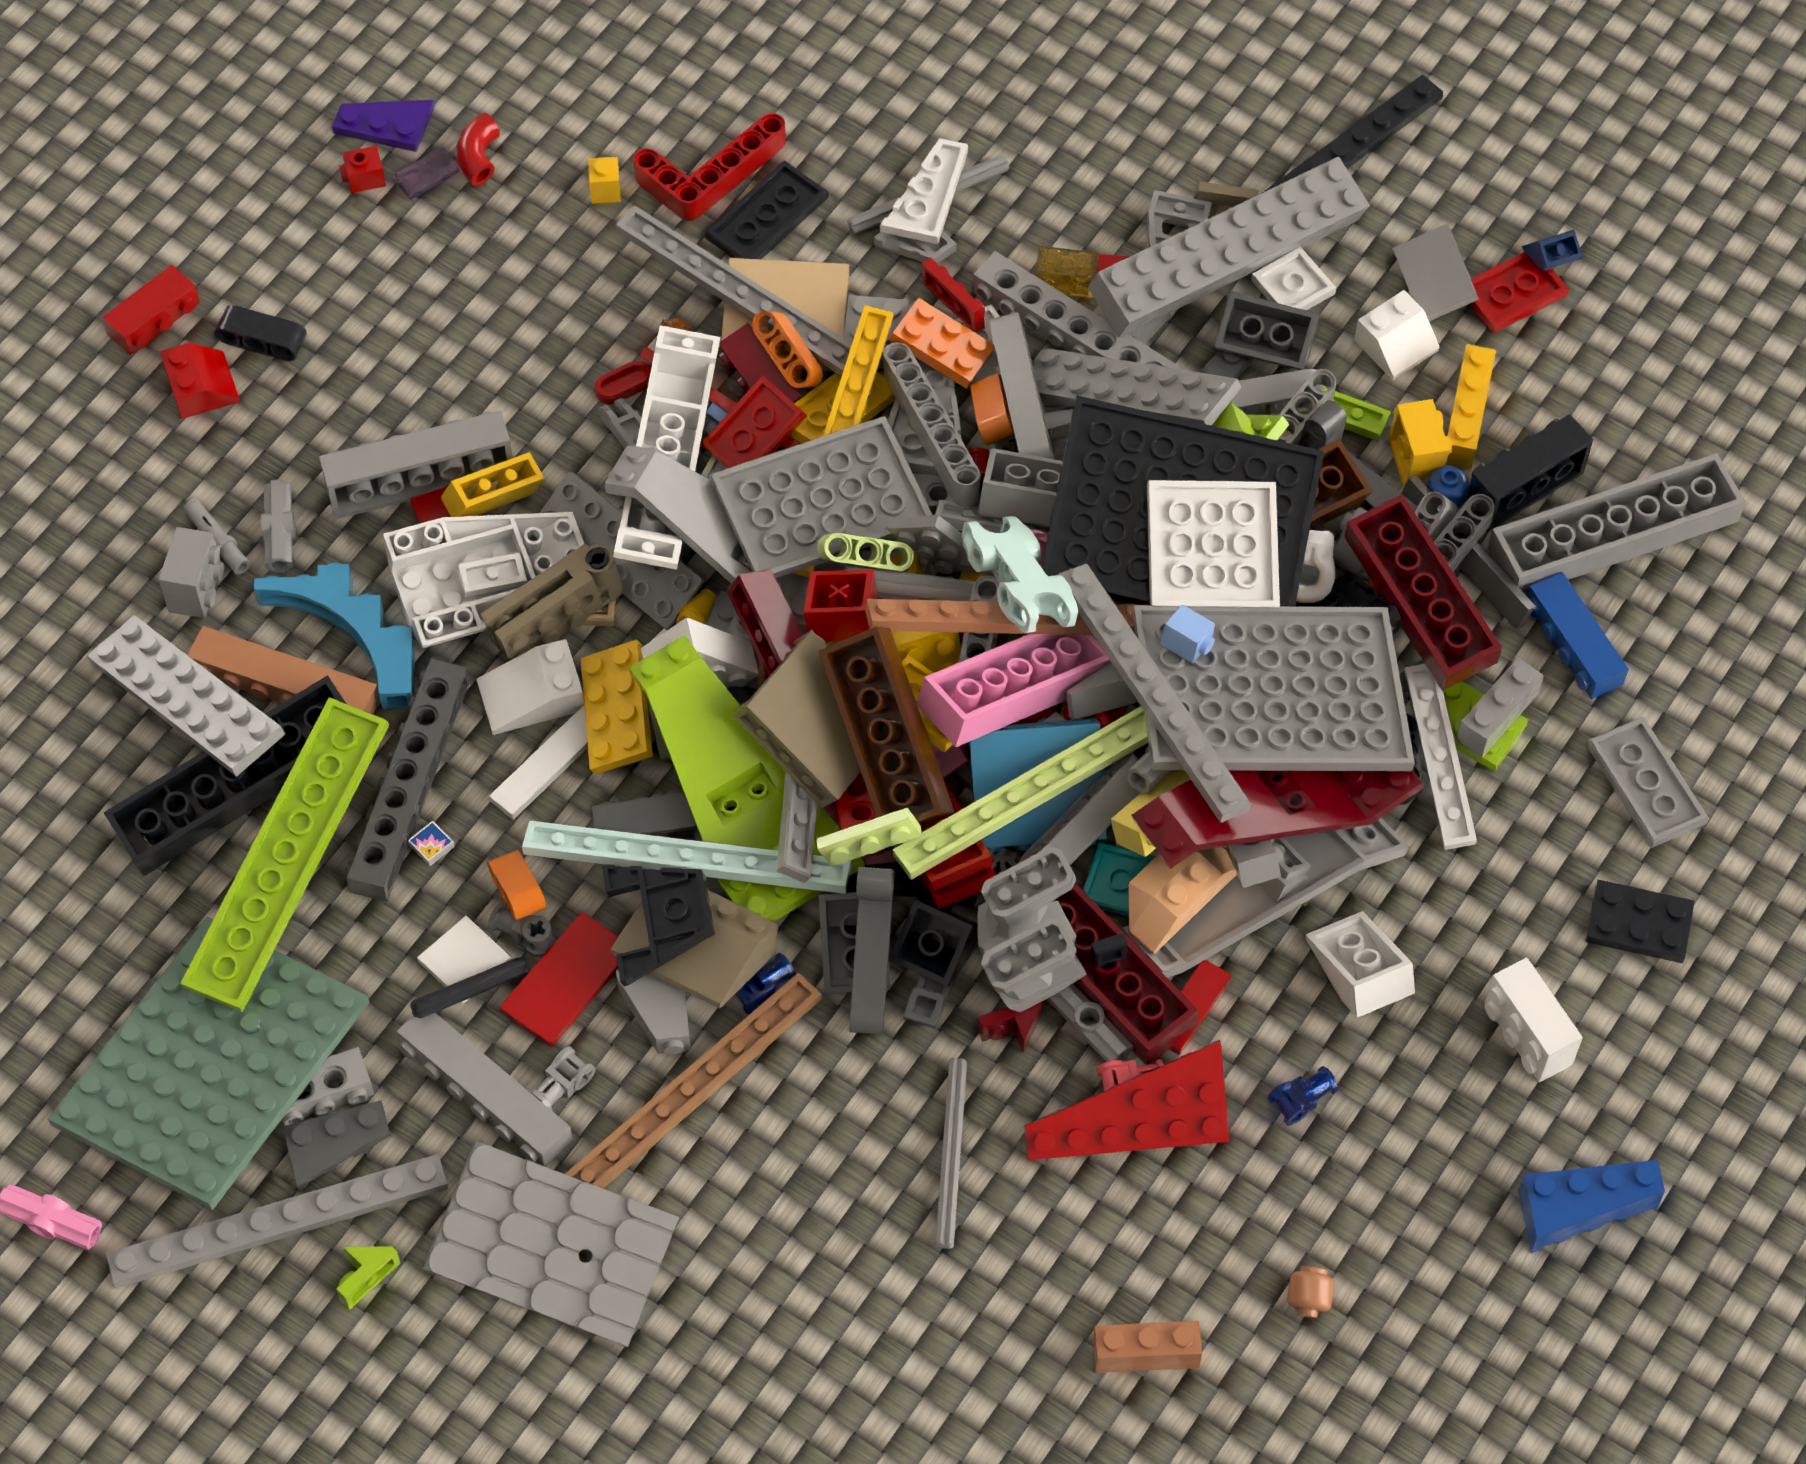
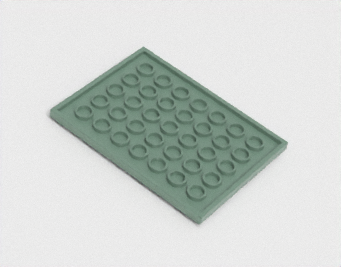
[48,916,370,1211]

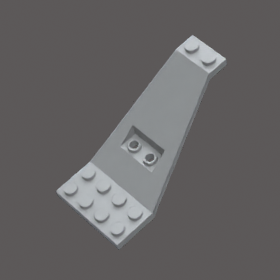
[605,446,871,634]
[1122,799,1409,978]

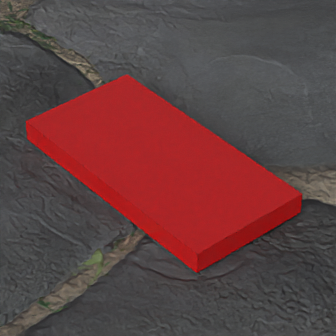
[499,912,619,1048]

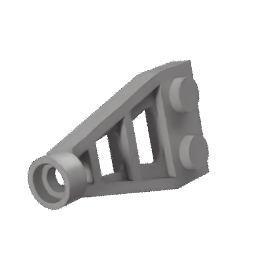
[1147,190,1212,247]

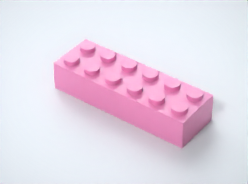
[917,634,1111,747]

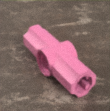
[0,1184,102,1251]

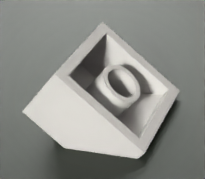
[1354,290,1440,380]

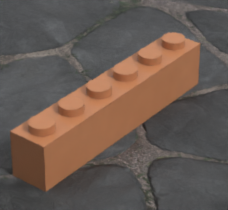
[187,626,380,715]

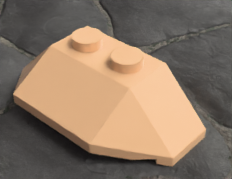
[1128,847,1237,955]

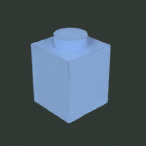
[1160,604,1215,664]

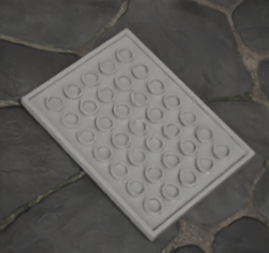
[1132,605,1415,771]

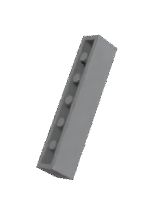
[397,1013,573,1167]

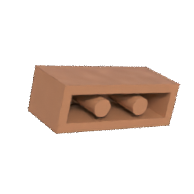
[1093,1321,1202,1373]

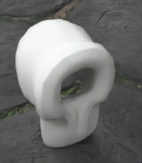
[1296,530,1336,603]

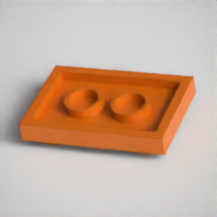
[889,298,995,389]

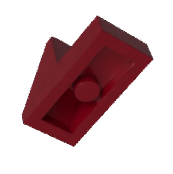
[978,1001,1043,1052]

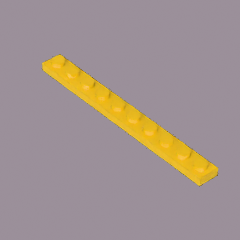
[793,305,894,578]

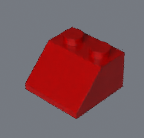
[160,342,240,419]

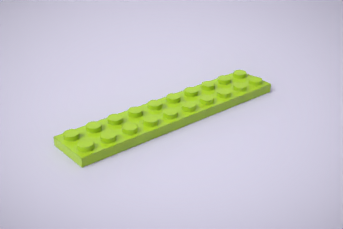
[180,697,389,1012]

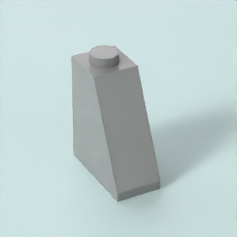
[616,970,691,1055]

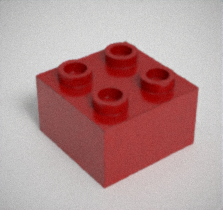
[804,569,878,642]

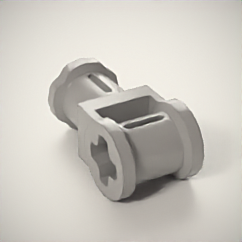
[529,1046,596,1111]

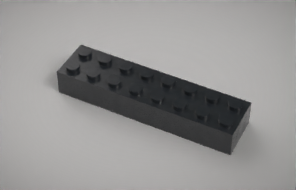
[103,675,346,876]

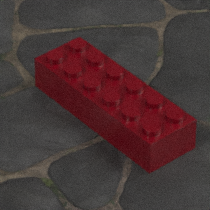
[1344,494,1502,691]
[1053,883,1199,1065]

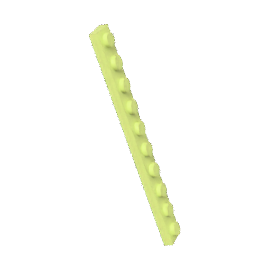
[893,706,1148,880]

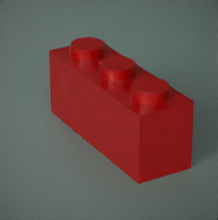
[102,265,200,356]

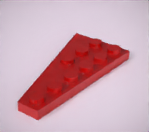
[1024,1040,1229,1160]

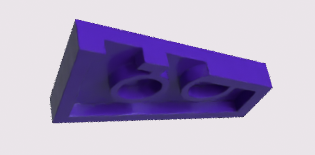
[332,100,435,152]

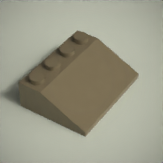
[611,890,778,1008]

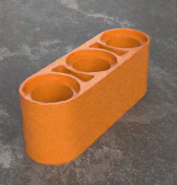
[752,311,823,388]
[970,373,1014,445]
[487,850,547,920]

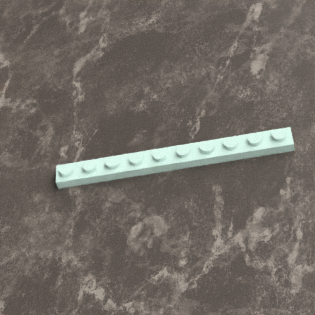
[522,821,852,894]

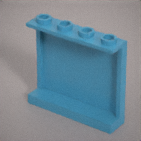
[969,718,1107,852]

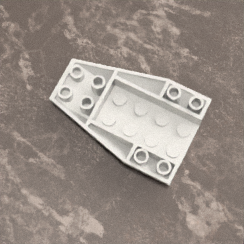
[383,512,584,648]

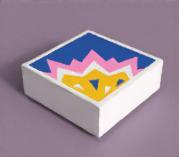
[408,821,455,866]

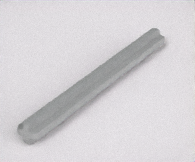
[848,155,1009,234]
[936,1058,967,1249]

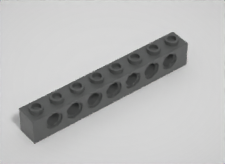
[344,659,470,902]

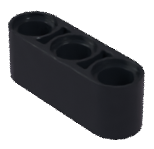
[214,305,307,361]

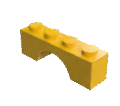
[1446,344,1496,470]

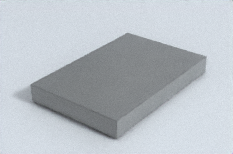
[1393,223,1479,321]

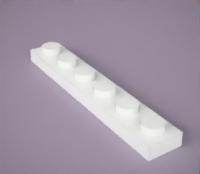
[1404,664,1477,850]

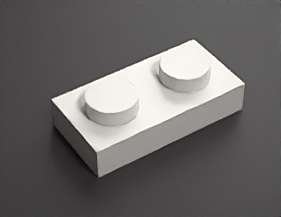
[457,552,527,597]

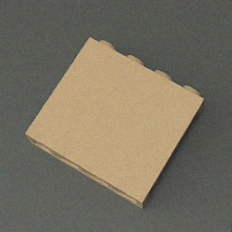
[721,258,850,372]

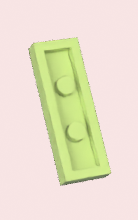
[816,808,922,867]

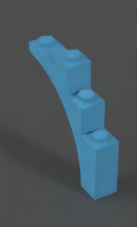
[254,562,415,710]

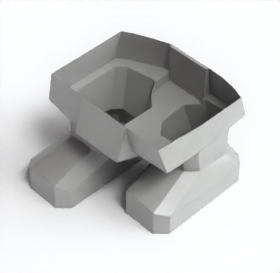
[977,847,1087,1013]

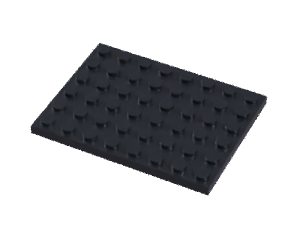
[1041,395,1324,607]

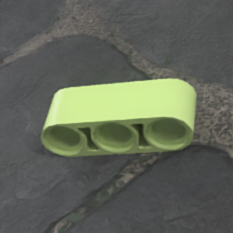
[817,533,914,571]

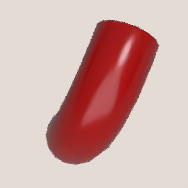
[456,112,500,187]

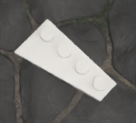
[880,138,968,244]

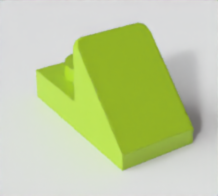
[336,1246,400,1310]

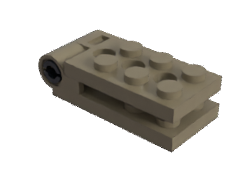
[481,543,623,662]

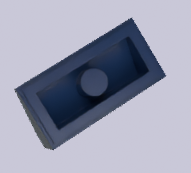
[1522,230,1583,271]

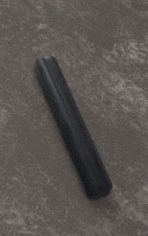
[410,957,528,1019]

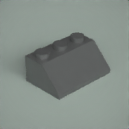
[1214,291,1319,370]

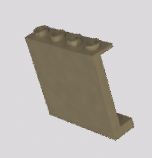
[732,630,861,808]

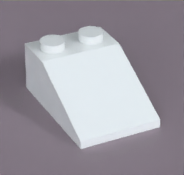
[476,639,584,735]
[1305,911,1415,1018]

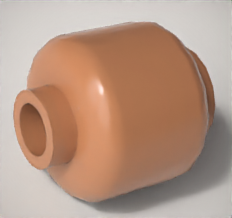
[1287,1266,1335,1319]

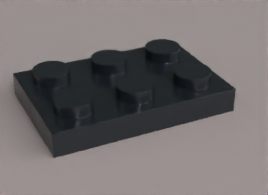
[1585,879,1695,964]

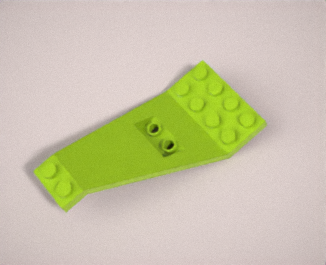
[629,635,865,922]

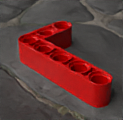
[633,113,786,221]

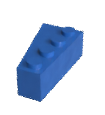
[1518,1160,1665,1253]

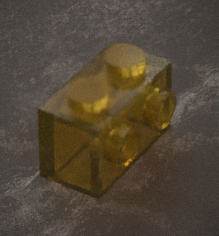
[1035,246,1099,298]

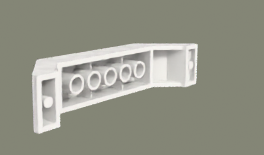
[613,325,720,570]

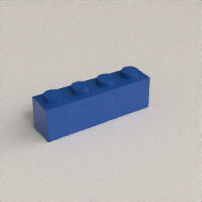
[1527,572,1629,699]

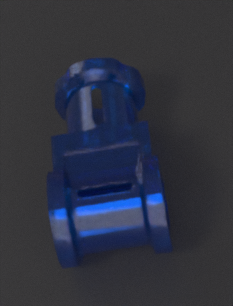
[735,952,796,1014]
[1267,1066,1339,1126]

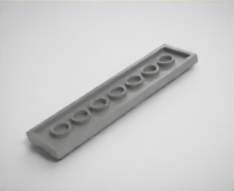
[1033,348,1241,425]
[87,615,285,777]

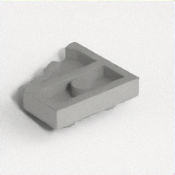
[874,230,957,264]

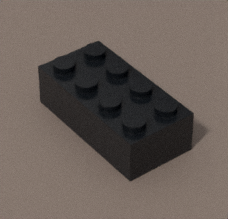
[1465,414,1593,532]

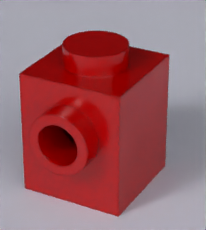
[339,145,386,193]

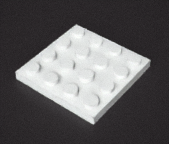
[1147,480,1280,608]

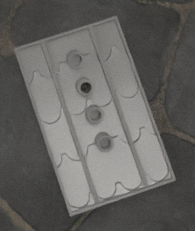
[422,1141,679,1347]

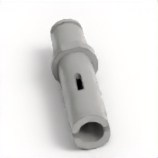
[183,498,250,575]

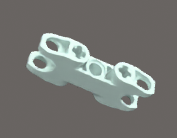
[961,516,1078,633]

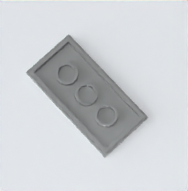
[1587,716,1709,848]

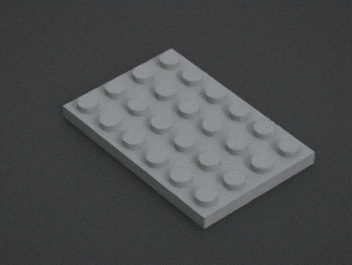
[711,416,932,579]

